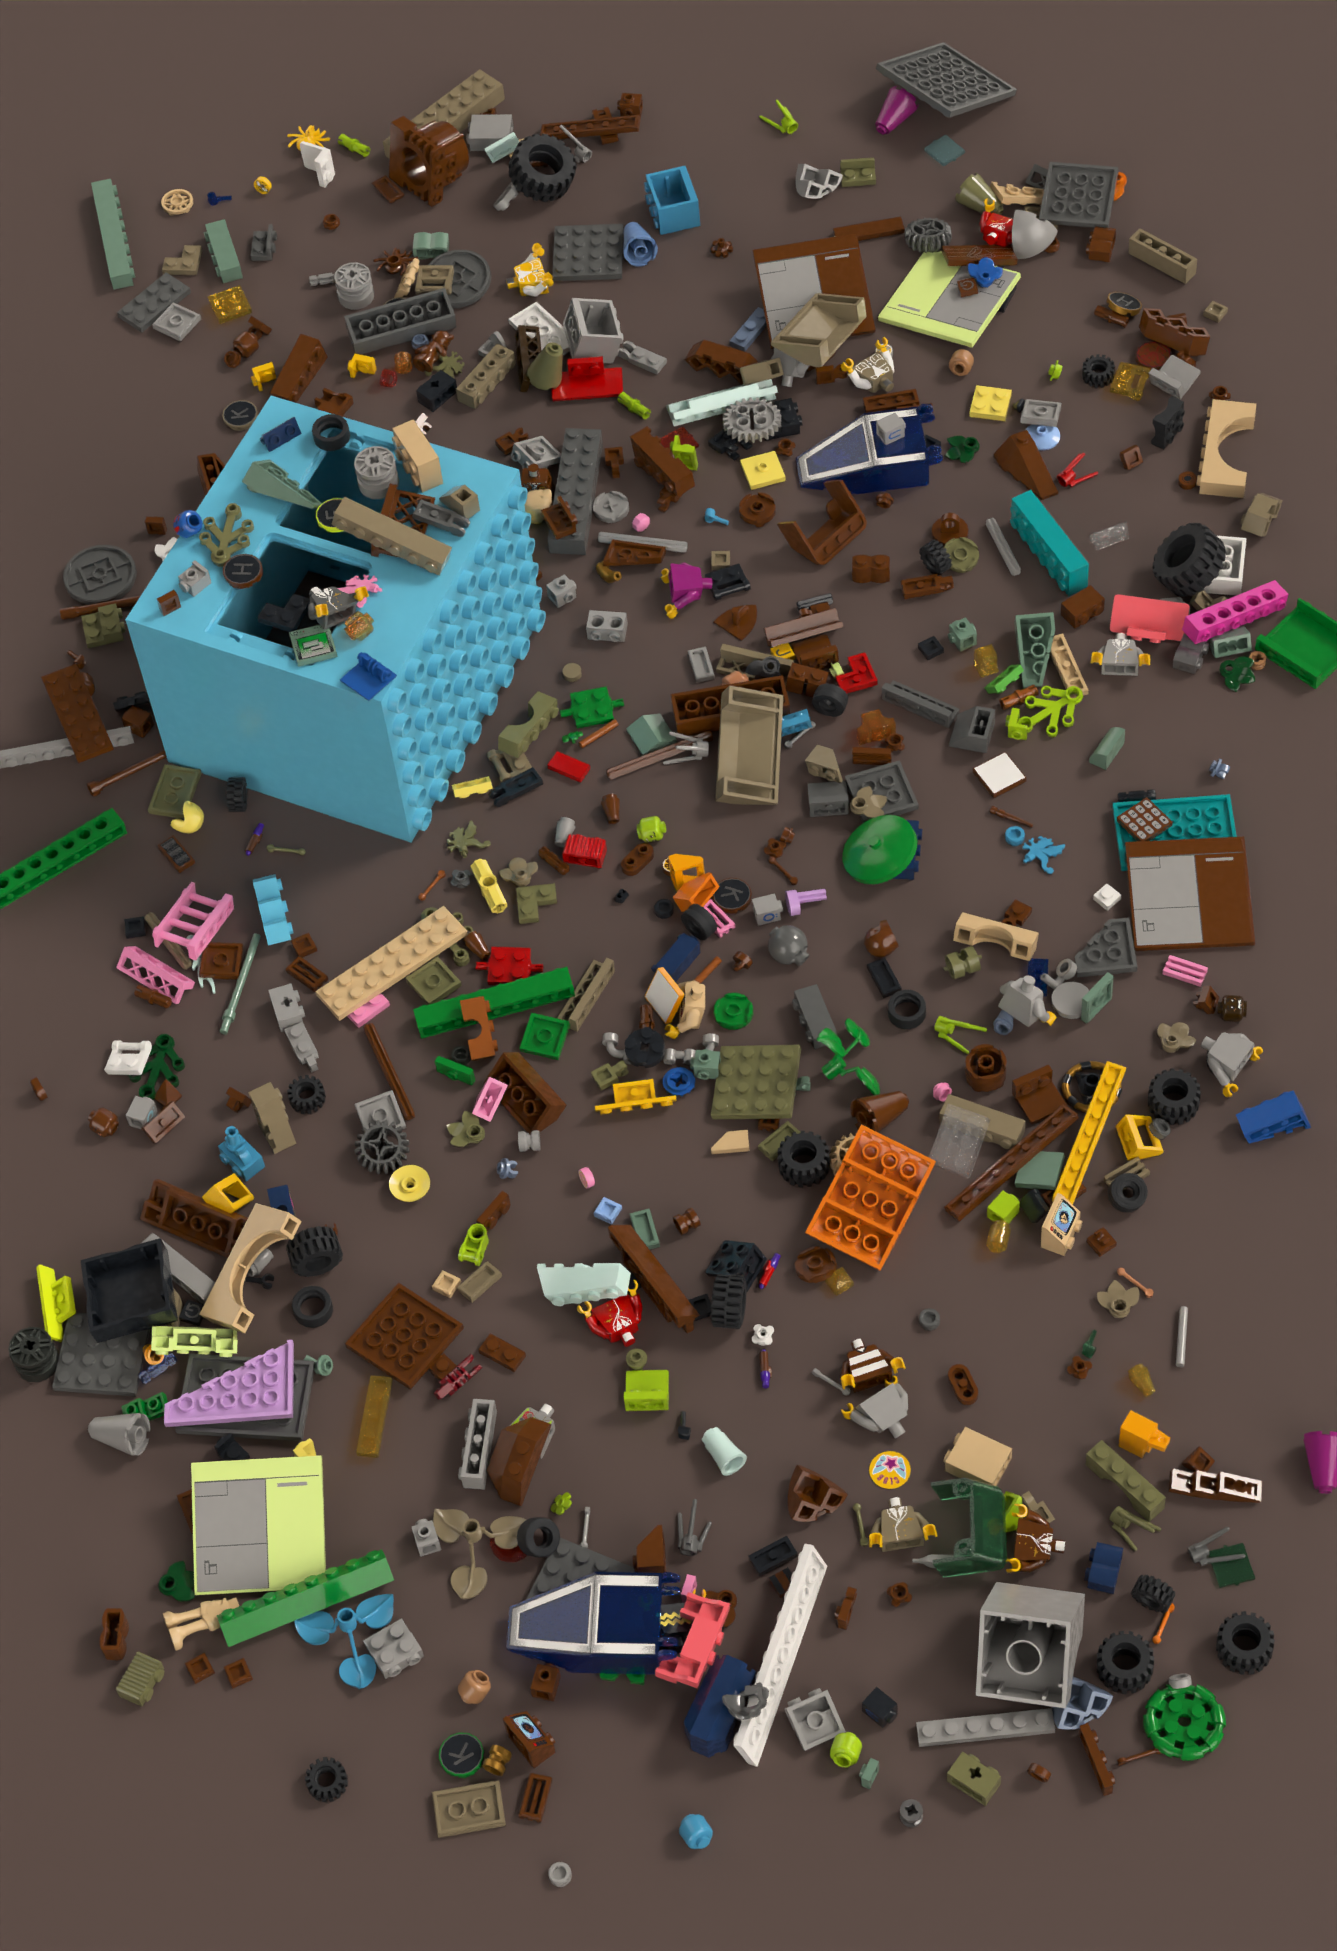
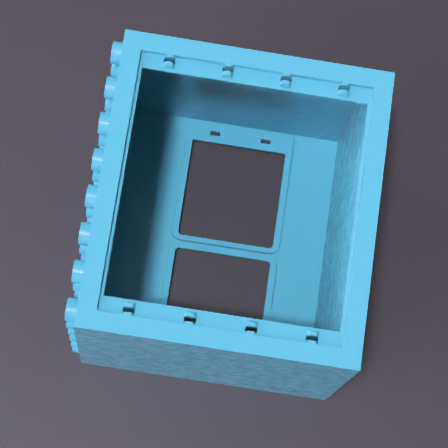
[125,396,546,842]

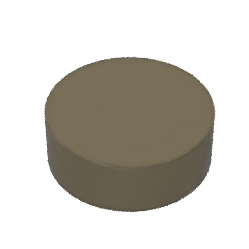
[563,663,582,682]

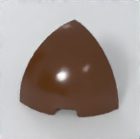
[787,1464,848,1522]

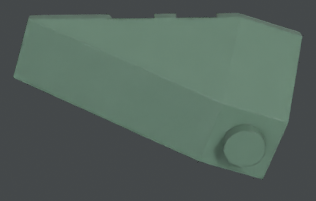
[242,459,322,509]
[1014,612,1055,689]

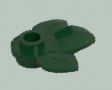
[945,436,980,463]
[1219,656,1255,692]
[158,1561,195,1602]

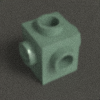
[948,617,977,652]
[690,1049,721,1080]

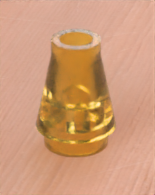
[1128,1363,1156,1397]

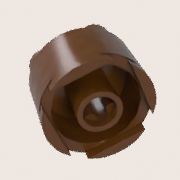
[965,1044,1007,1092]

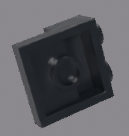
[764,398,803,441]

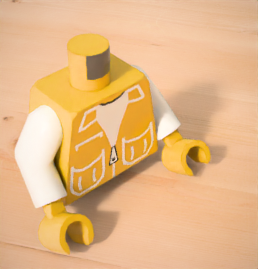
[506,243,554,297]

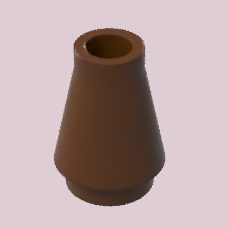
[601,794,620,824]
[464,931,491,961]

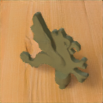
[425,351,465,379]
[447,820,491,858]

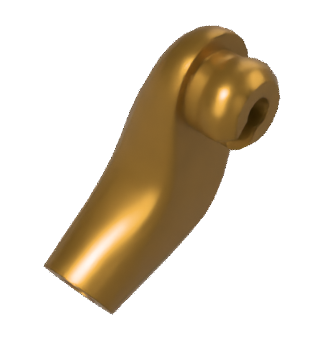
[596,561,622,583]

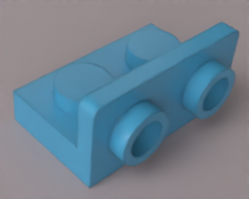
[781,709,812,737]

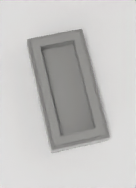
[688,647,715,683]

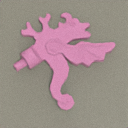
[337,574,382,608]

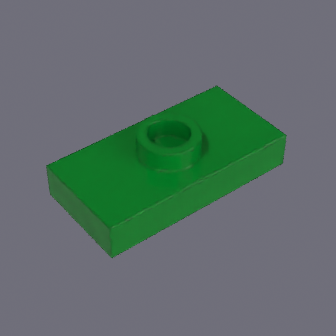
[435,1056,475,1085]

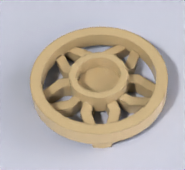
[161,189,194,216]

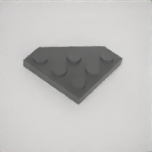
[1074,918,1138,977]

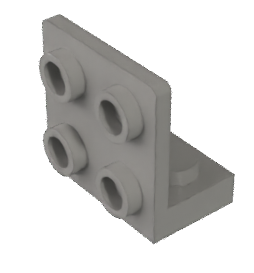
[1149,355,1201,400]

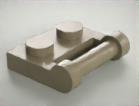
[415,265,454,295]
[487,749,532,783]

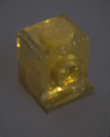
[974,644,999,678]

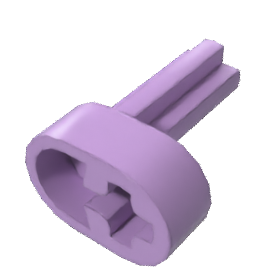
[785,889,827,916]

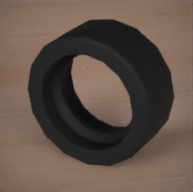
[312,414,350,451]
[888,990,926,1029]
[292,1286,333,1328]

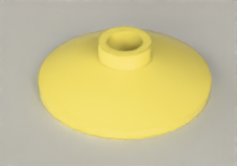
[389,1165,430,1202]

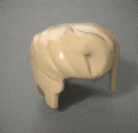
[525,489,553,524]

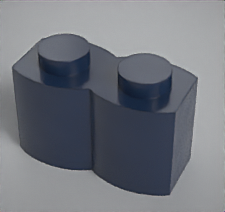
[1084,1542,1123,1594]

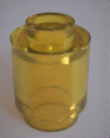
[986,1220,1011,1253]

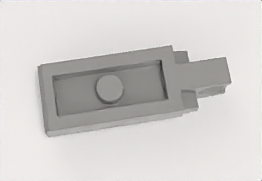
[284,1022,319,1073]

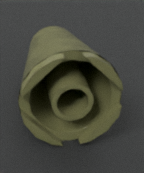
[955,172,1004,215]
[527,342,563,390]

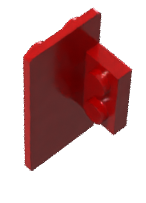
[552,356,623,401]

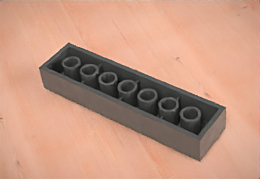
[548,428,603,555]

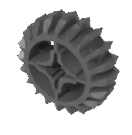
[905,217,952,253]
[354,1120,410,1175]

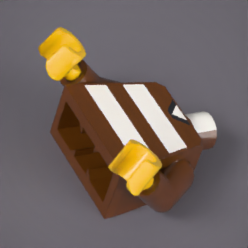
[840,1339,906,1393]

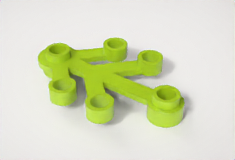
[1018,686,1083,737]

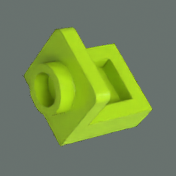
[1005,708,1028,740]

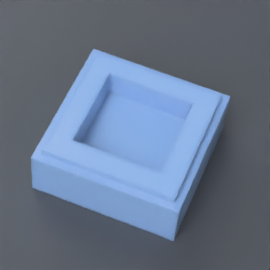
[594,1197,622,1225]

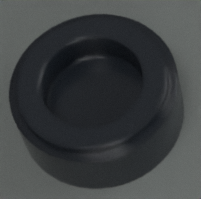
[654,899,674,919]

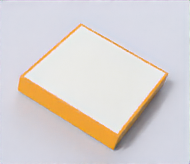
[644,967,685,1024]

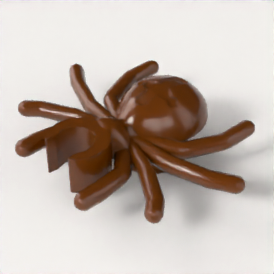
[373,248,418,276]

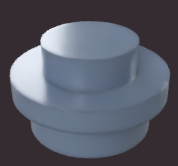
[411,334,429,350]

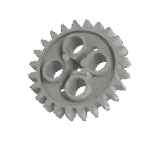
[723,397,781,443]

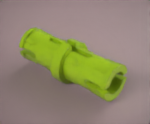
[338,134,370,157]
[617,392,651,419]

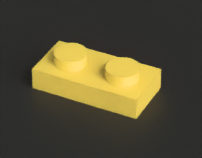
[452,776,493,798]

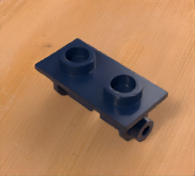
[260,417,302,452]

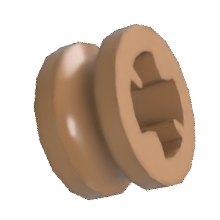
[1249,651,1266,670]

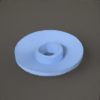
[1026,424,1060,451]

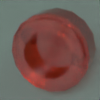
[379,368,397,388]

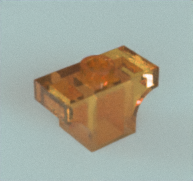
[857,709,896,745]

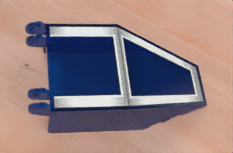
[796,404,943,494]
[506,1572,681,1674]

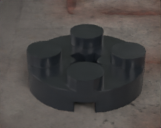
[625,1027,665,1068]

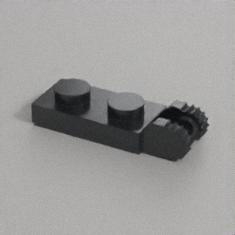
[488,767,543,807]

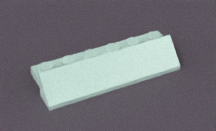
[666,379,778,426]

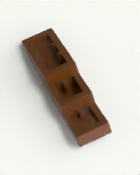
[1168,1469,1262,1503]

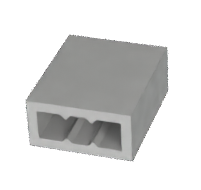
[466,114,513,151]

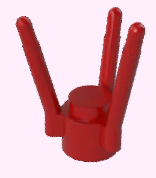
[1057,453,1098,488]

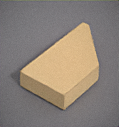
[711,1130,749,1154]

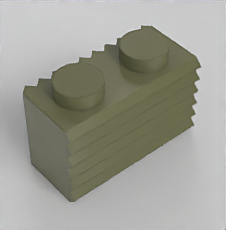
[116,1652,165,1707]

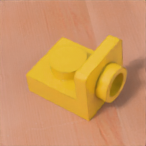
[347,354,377,378]
[251,362,277,392]

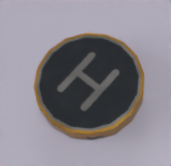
[1106,292,1142,316]

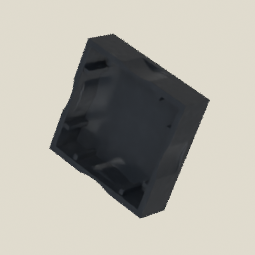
[80,1238,178,1343]

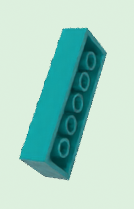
[1010,490,1089,597]

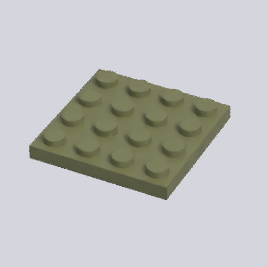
[711,1045,801,1120]

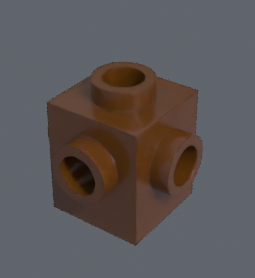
[617,93,643,119]

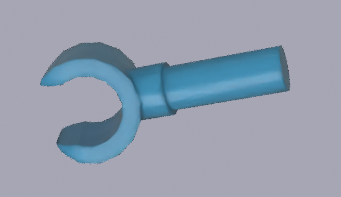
[705,508,729,525]

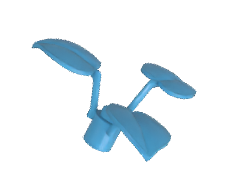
[294,1594,394,1689]

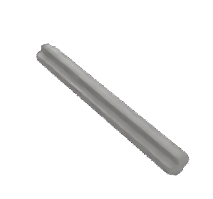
[598,532,688,553]

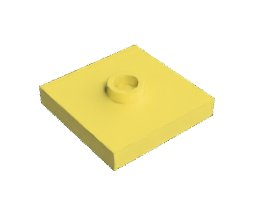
[740,451,786,490]

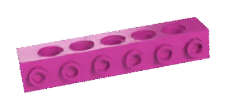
[1182,580,1289,644]

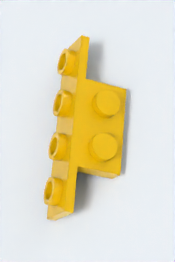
[595,1079,677,1115]

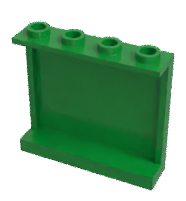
[1255,598,1337,689]

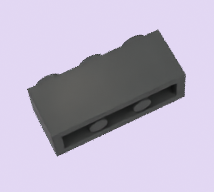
[792,984,837,1050]

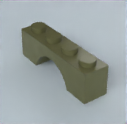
[498,691,559,758]
[1086,1440,1166,1522]

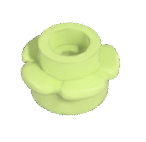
[829,662,844,679]

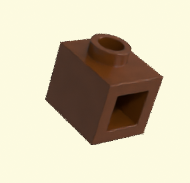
[122,705,154,738]
[530,1663,561,1702]

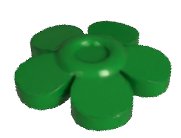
[562,731,583,744]

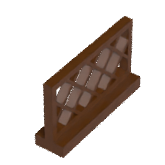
[371,483,435,558]

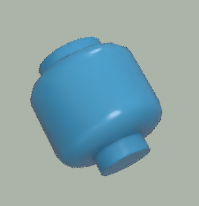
[679,1814,713,1849]

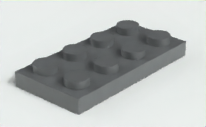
[117,272,191,333]

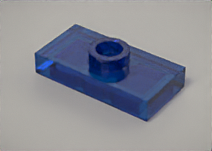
[1028,958,1049,997]

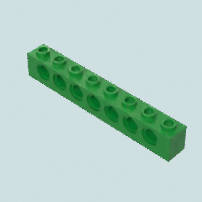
[0,808,127,909]

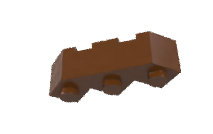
[1139,308,1210,357]
[684,340,758,385]

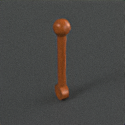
[418,870,445,901]

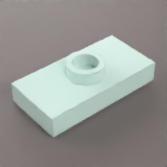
[484,132,520,163]

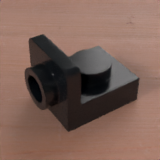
[214,1433,250,1461]

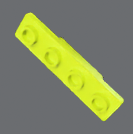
[36,1265,76,1342]

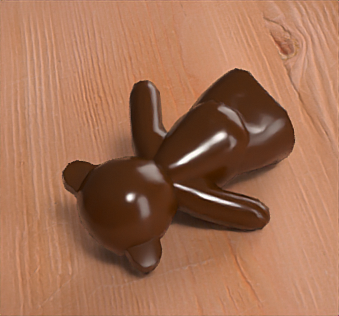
[412,330,454,372]

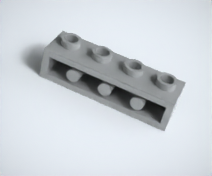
[458,1399,497,1490]

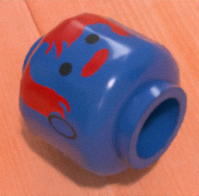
[173,510,203,538]

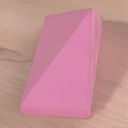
[472,1077,508,1122]

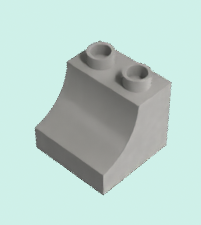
[976,1582,1085,1708]

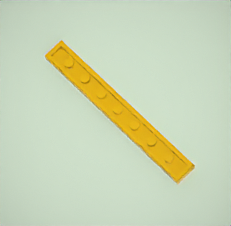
[1052,1061,1126,1205]

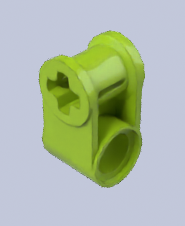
[458,1224,489,1266]

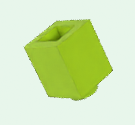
[987,1190,1020,1229]

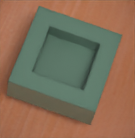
[859,1758,879,1789]

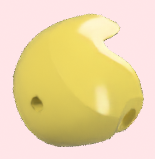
[170,801,204,834]

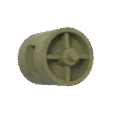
[943,946,982,980]

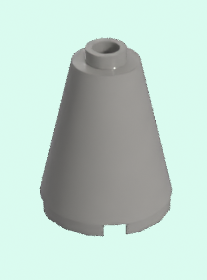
[88,1413,150,1456]

